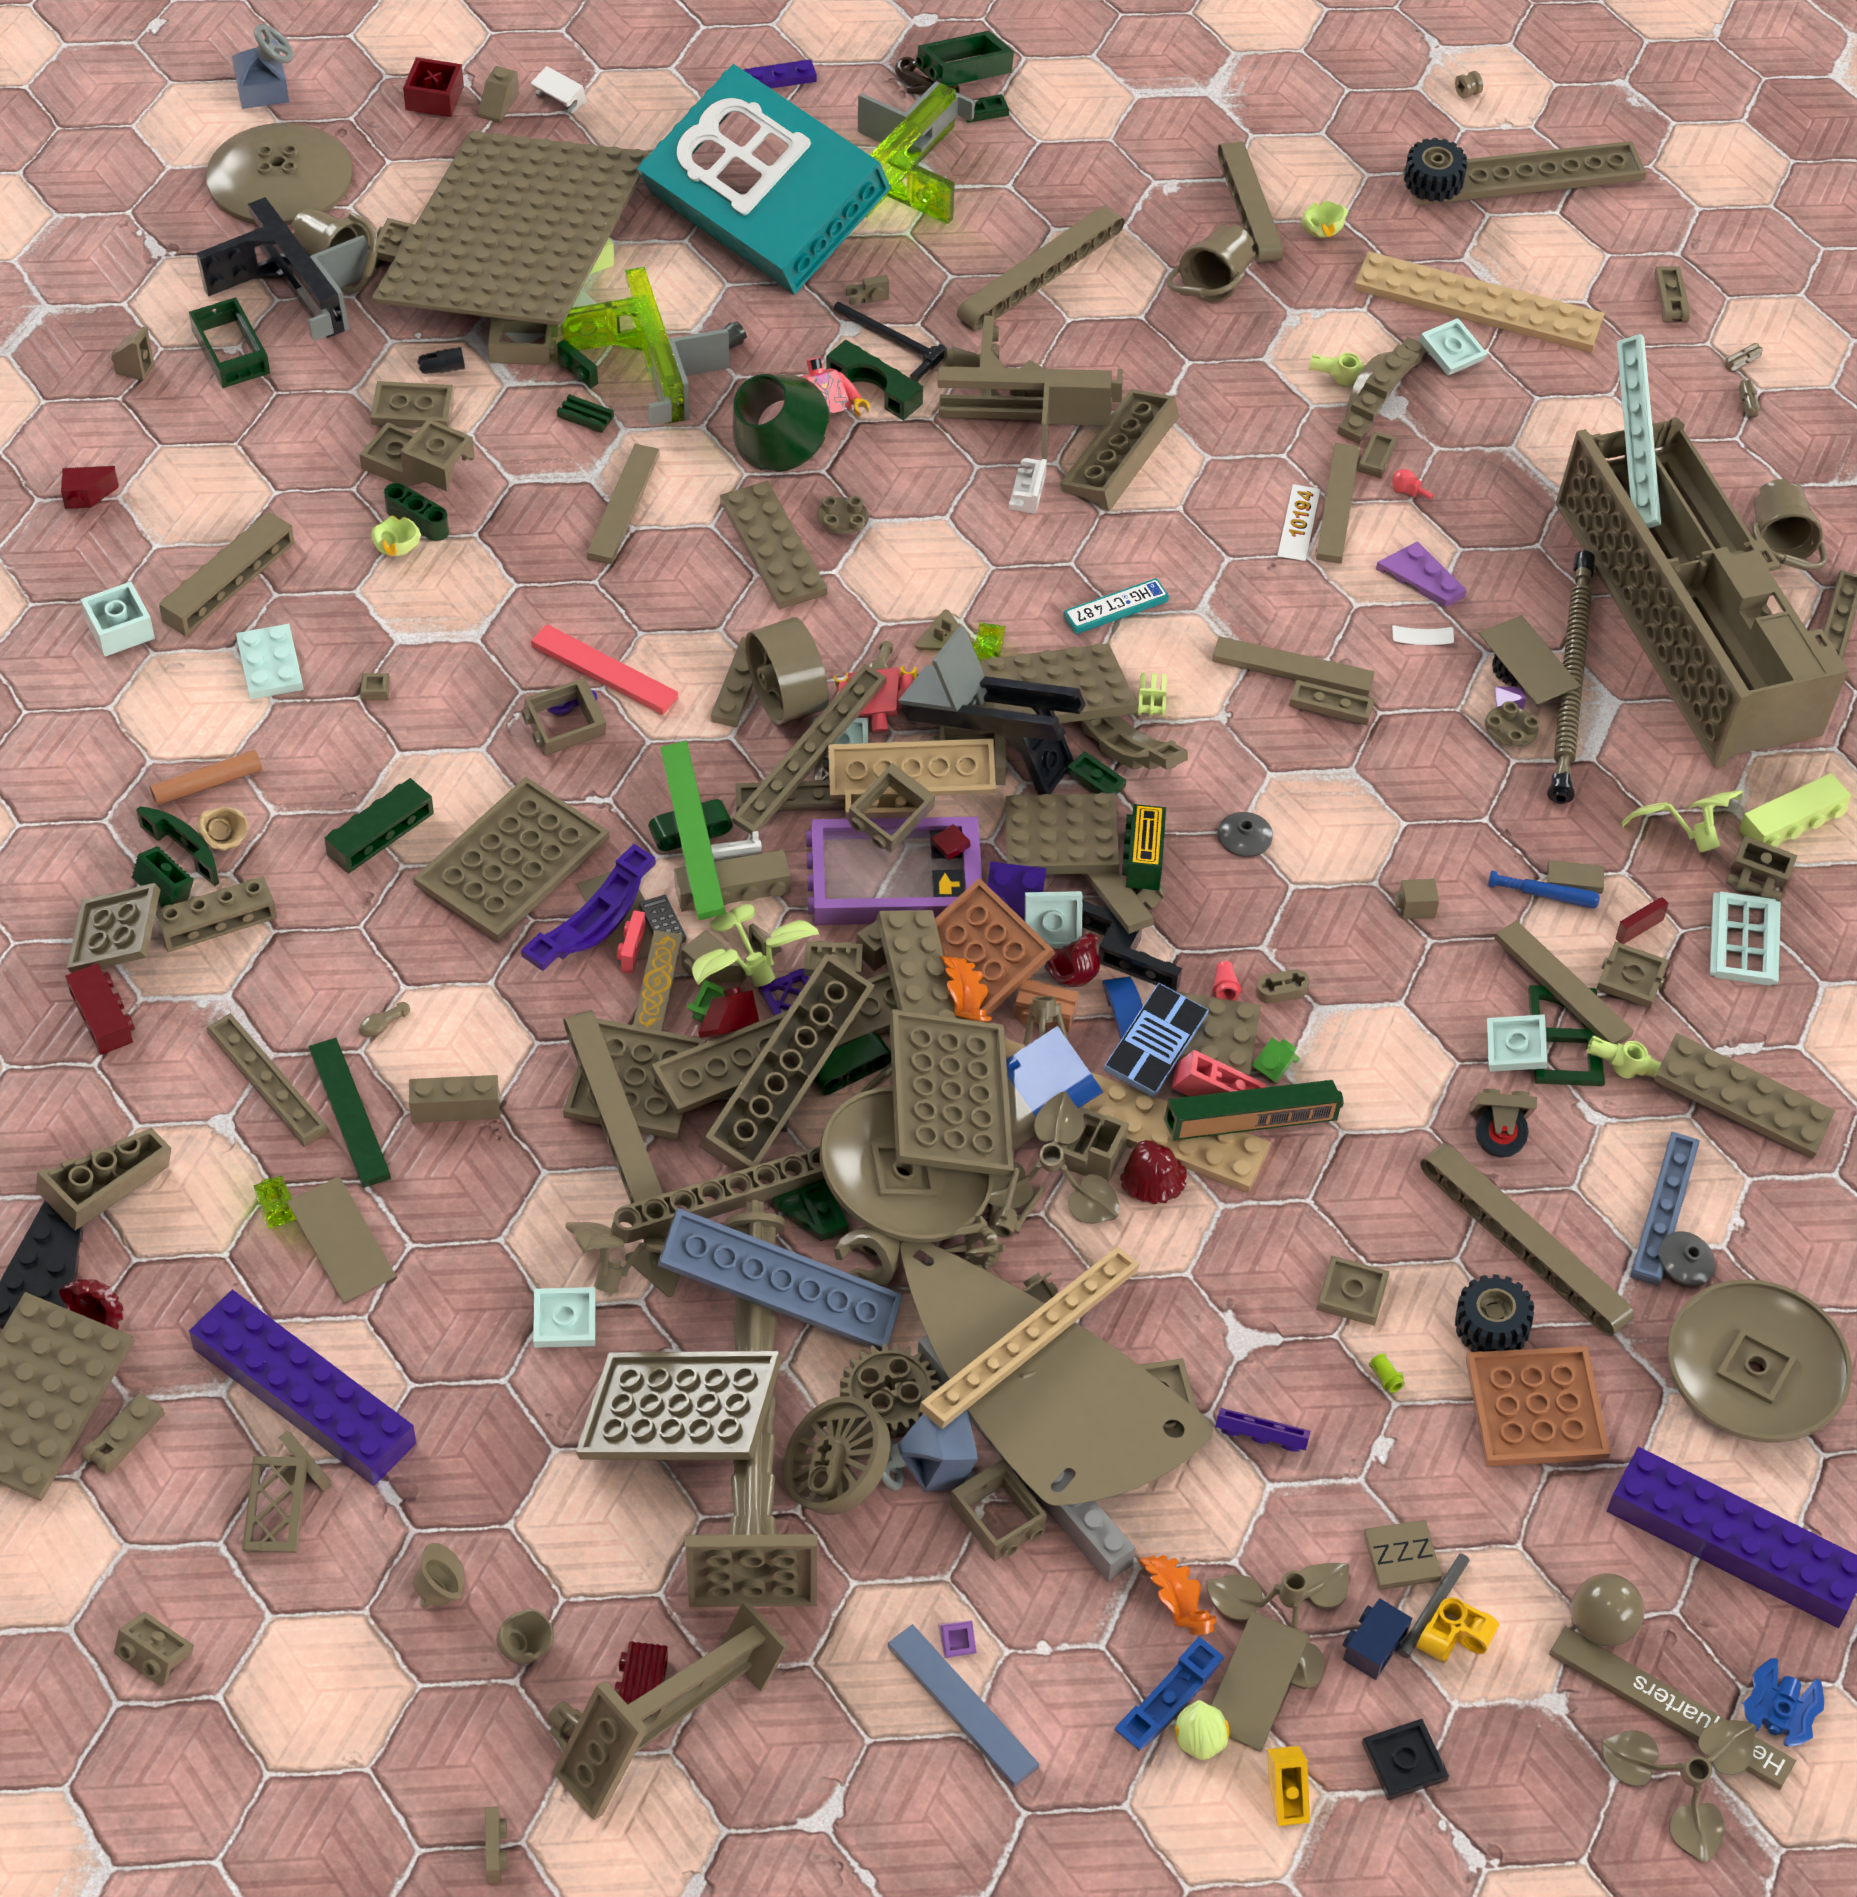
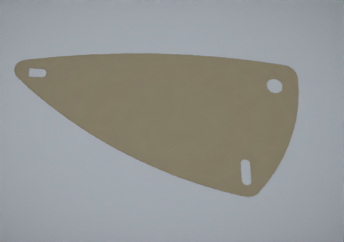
[900,1241,1213,1506]

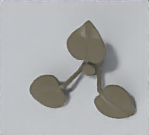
[988,1091,1119,1224]
[565,1222,666,1293]
[1206,1563,1349,1689]
[1601,1720,1756,1862]

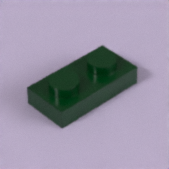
[557,339,598,389]
[1067,751,1127,795]

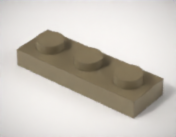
[1289,680,1375,725]

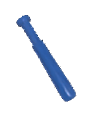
[1488,871,1600,908]

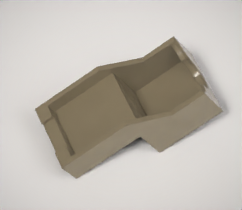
[359,419,475,491]

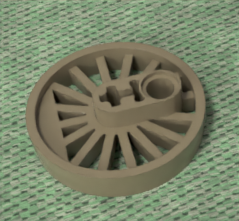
[783,1396,890,1515]

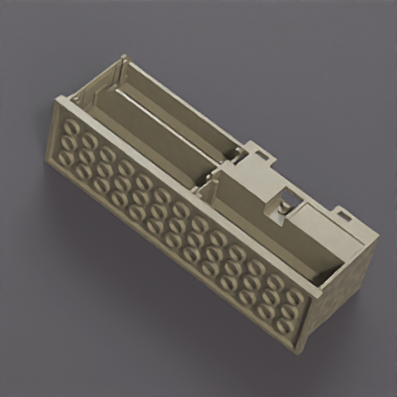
[1555,417,1849,768]

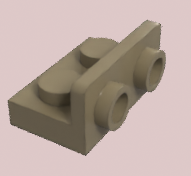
[369,218,414,268]
[804,941,863,976]
[114,1611,194,1686]

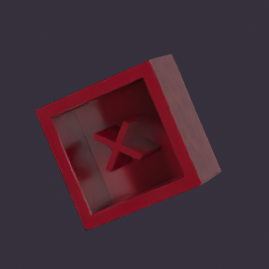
[403,57,464,117]

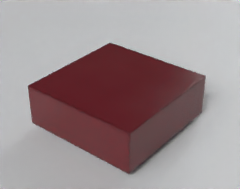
[931,824,971,861]

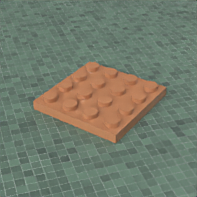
[935,878,1055,1019]
[1466,1346,1610,1467]

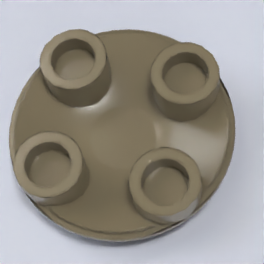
[817,496,869,534]
[1485,701,1540,747]

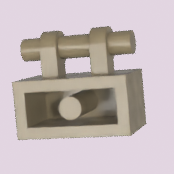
[1726,836,1798,901]

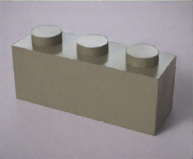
[409,1075,500,1123]

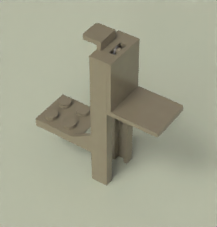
[938,316,1123,460]

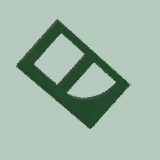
[1528,985,1605,1086]

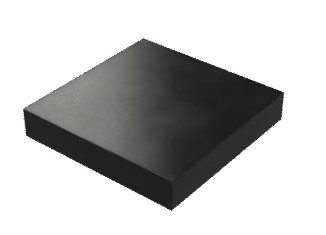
[1362,1719,1449,1801]

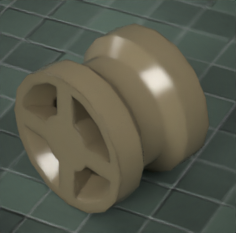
[1455,71,1483,99]

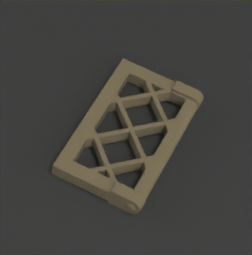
[242,1456,308,1553]

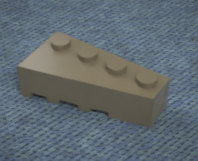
[36,1128,171,1231]

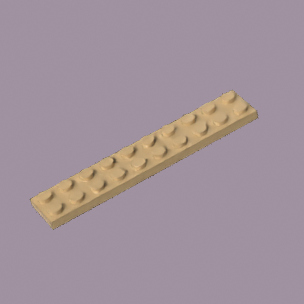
[1354,251,1605,353]
[1005,1038,1271,1193]

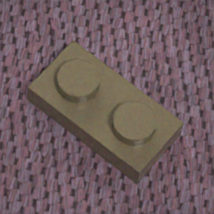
[485,1806,508,1884]

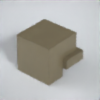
[1061,1107,1129,1182]

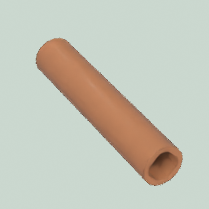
[150,750,262,806]

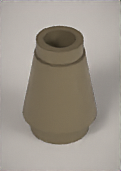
[943,347,981,367]

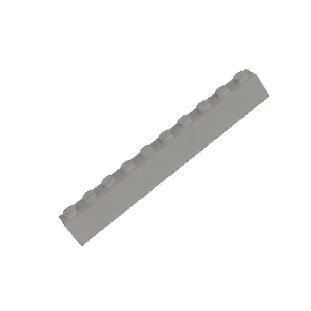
[918,1335,1136,1582]

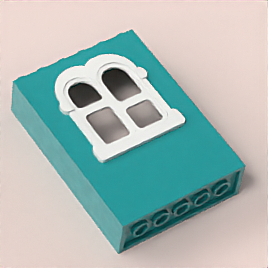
[637,64,891,295]

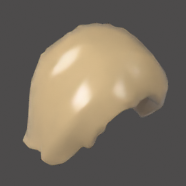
[196,806,248,851]

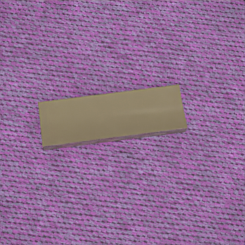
[1060,389,1179,511]

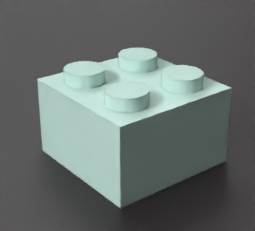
[80,582,155,657]

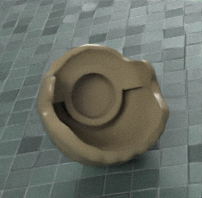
[496,1609,554,1665]

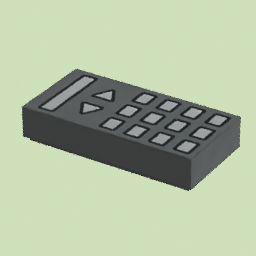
[639,894,686,943]

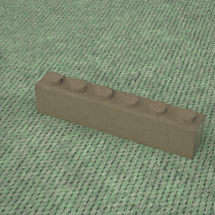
[159,511,295,636]

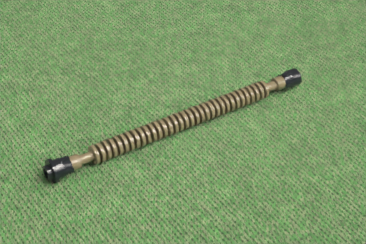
[1547,550,1595,804]

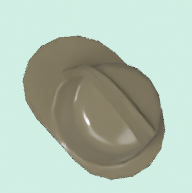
[413,1543,464,1609]

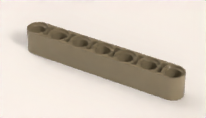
[1218,141,1283,263]

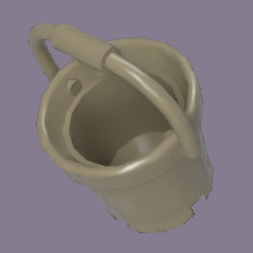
[291,208,378,294]
[1166,224,1255,302]
[1752,479,1827,571]

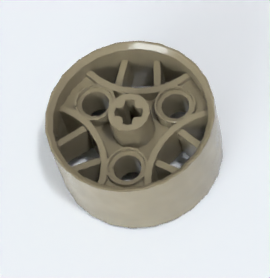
[745,617,829,725]

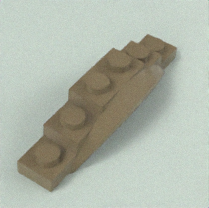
[1337,337,1428,444]
[1079,716,1188,770]

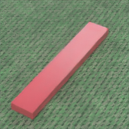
[531,624,678,715]

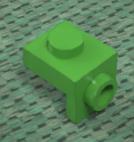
[686,980,726,1023]
[1252,1037,1300,1083]

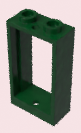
[916,31,1014,88]
[189,297,270,388]

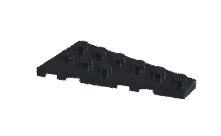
[0,1200,83,1329]

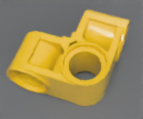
[1416,1597,1500,1663]

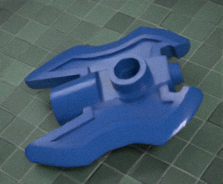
[1742,1658,1824,1747]

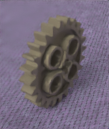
[840,1343,939,1438]

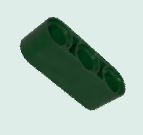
[384,483,449,541]
[648,799,733,851]
[813,1032,891,1095]

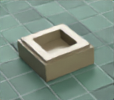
[360,673,390,700]

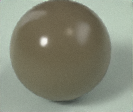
[1571,1573,1644,1646]

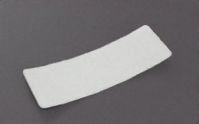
[1392,625,1454,645]

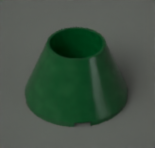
[732,374,830,472]

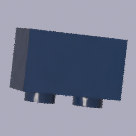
[1342,1598,1413,1680]

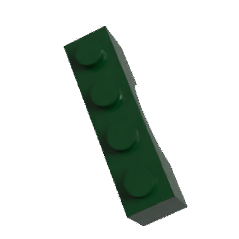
[826,340,923,421]

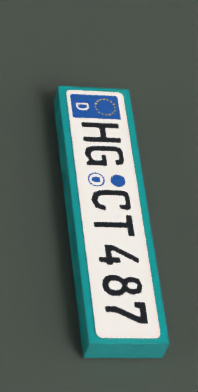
[1063,578,1169,635]

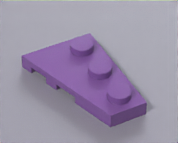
[1376,541,1467,607]

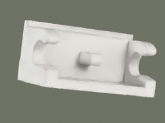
[530,66,587,113]
[1008,458,1047,514]
[711,831,762,862]

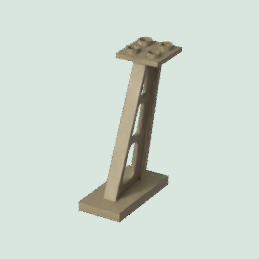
[553,1601,788,1820]

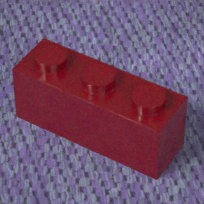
[65,963,135,1055]

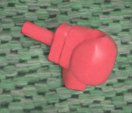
[1392,469,1434,500]

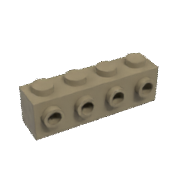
[155,876,277,953]

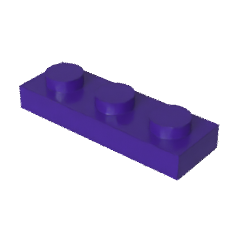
[743,59,817,89]
[1215,1408,1311,1452]

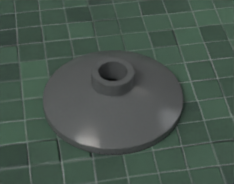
[1218,812,1273,857]
[1659,1231,1715,1287]

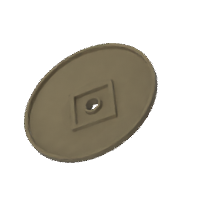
[206,123,353,225]
[820,1087,993,1243]
[1667,1279,1852,1443]

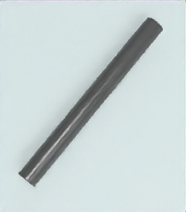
[1398,1553,1470,1658]

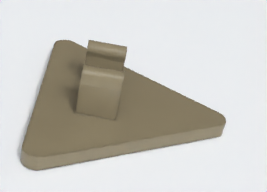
[915,609,974,650]
[625,1250,680,1297]

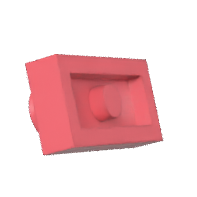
[617,910,646,974]

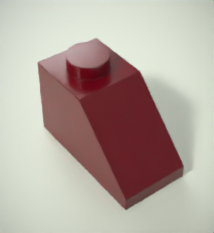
[61,466,119,509]
[698,987,759,1038]

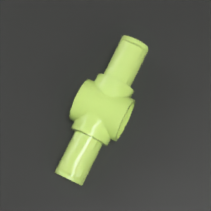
[1309,352,1365,386]
[1587,1036,1662,1079]

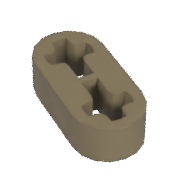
[1256,970,1310,1003]

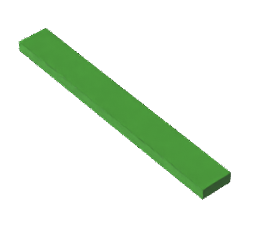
[660,740,726,920]

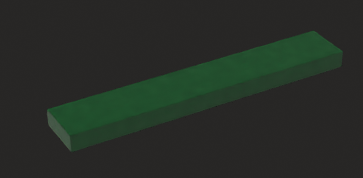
[309,1037,391,1188]

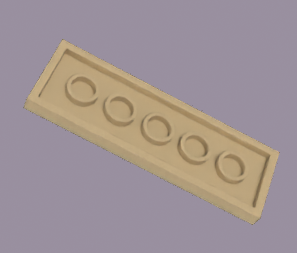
[828,739,996,800]

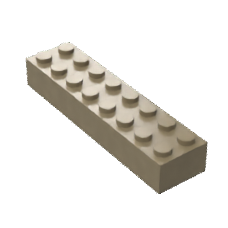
[698,953,875,1171]

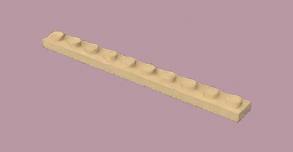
[919,1246,1140,1429]

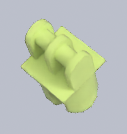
[1138,672,1167,717]

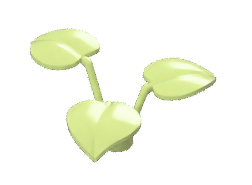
[1622,790,1743,852]
[692,904,819,987]

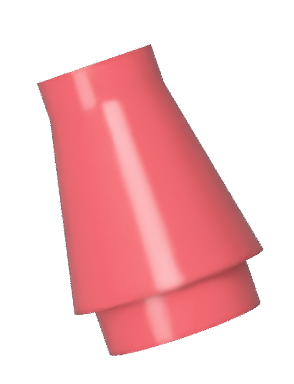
[1213,961,1241,1001]

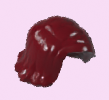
[1044,933,1100,988]
[1120,1140,1187,1205]
[59,1279,124,1330]

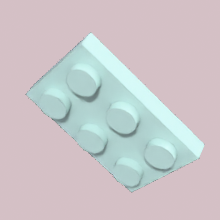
[236,624,304,700]

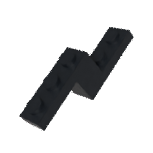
[1082,899,1182,992]

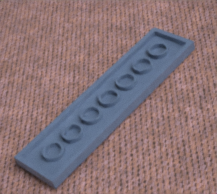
[657,1208,903,1351]

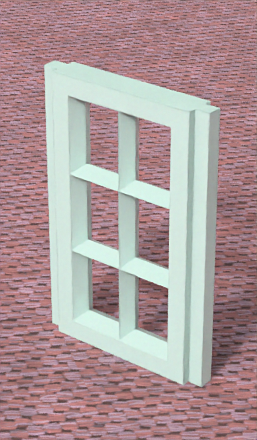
[1709,892,1781,986]

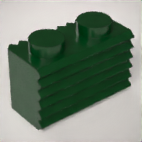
[131,846,194,908]

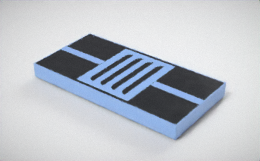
[1103,983,1209,1098]

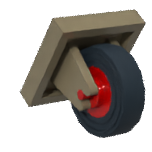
[1470,1089,1537,1158]

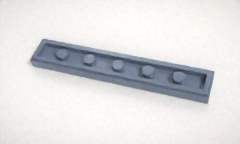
[1630,1132,1700,1286]
[888,1624,1039,1787]

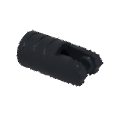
[417,347,465,374]

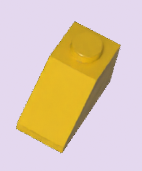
[1267,1746,1310,1826]

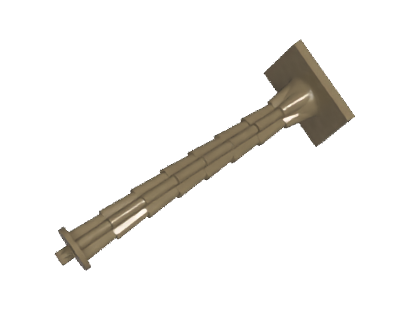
[686,1200,817,1607]

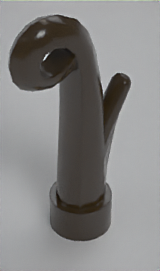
[895,57,960,101]

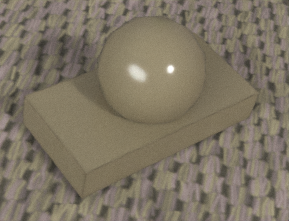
[278,1431,332,1492]

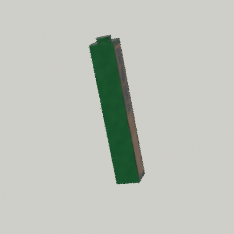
[1164,1080,1344,1140]

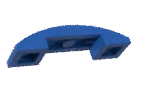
[1102,976,1143,1039]
[1114,1636,1224,1751]

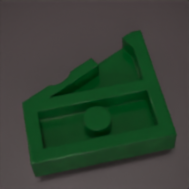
[772,1179,849,1241]

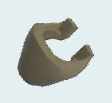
[834,1227,903,1286]

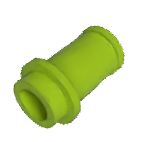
[1369,1353,1405,1393]

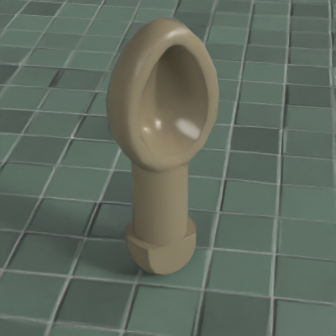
[869,641,893,670]
[359,1002,410,1037]

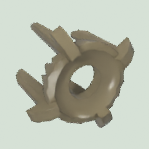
[943,1216,1005,1272]

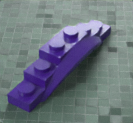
[521,844,656,971]

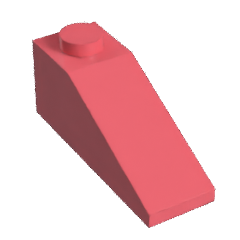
[1172,1050,1266,1097]

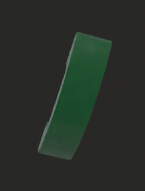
[136,806,219,886]

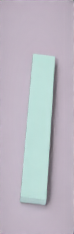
[1617,334,1661,528]

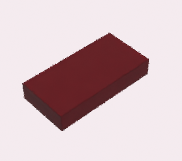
[1615,897,1669,944]

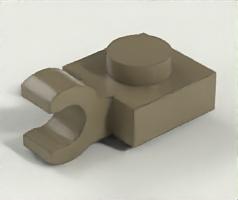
[846,275,889,305]

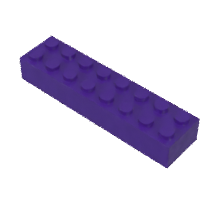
[189,1289,416,1486]
[1606,1446,1857,1629]

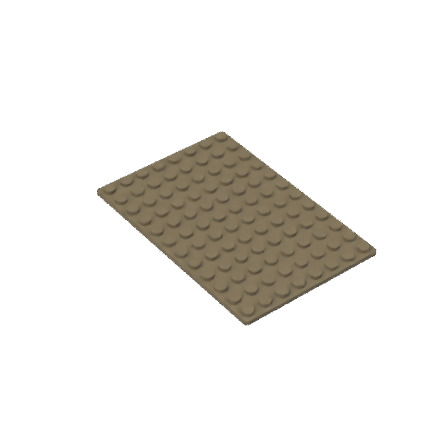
[373,131,650,325]

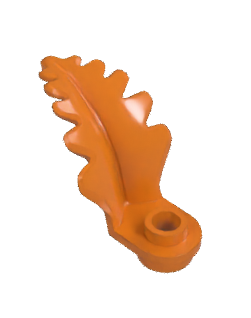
[940,955,991,1023]
[1138,1555,1217,1635]

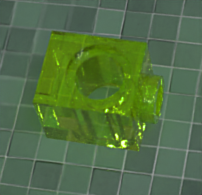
[253,1175,296,1229]

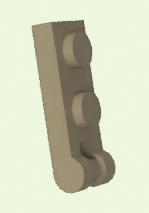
[1654,266,1690,322]
[81,1392,165,1474]

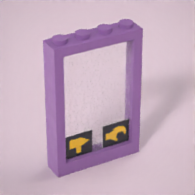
[806,817,982,925]

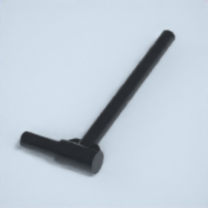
[834,302,946,382]

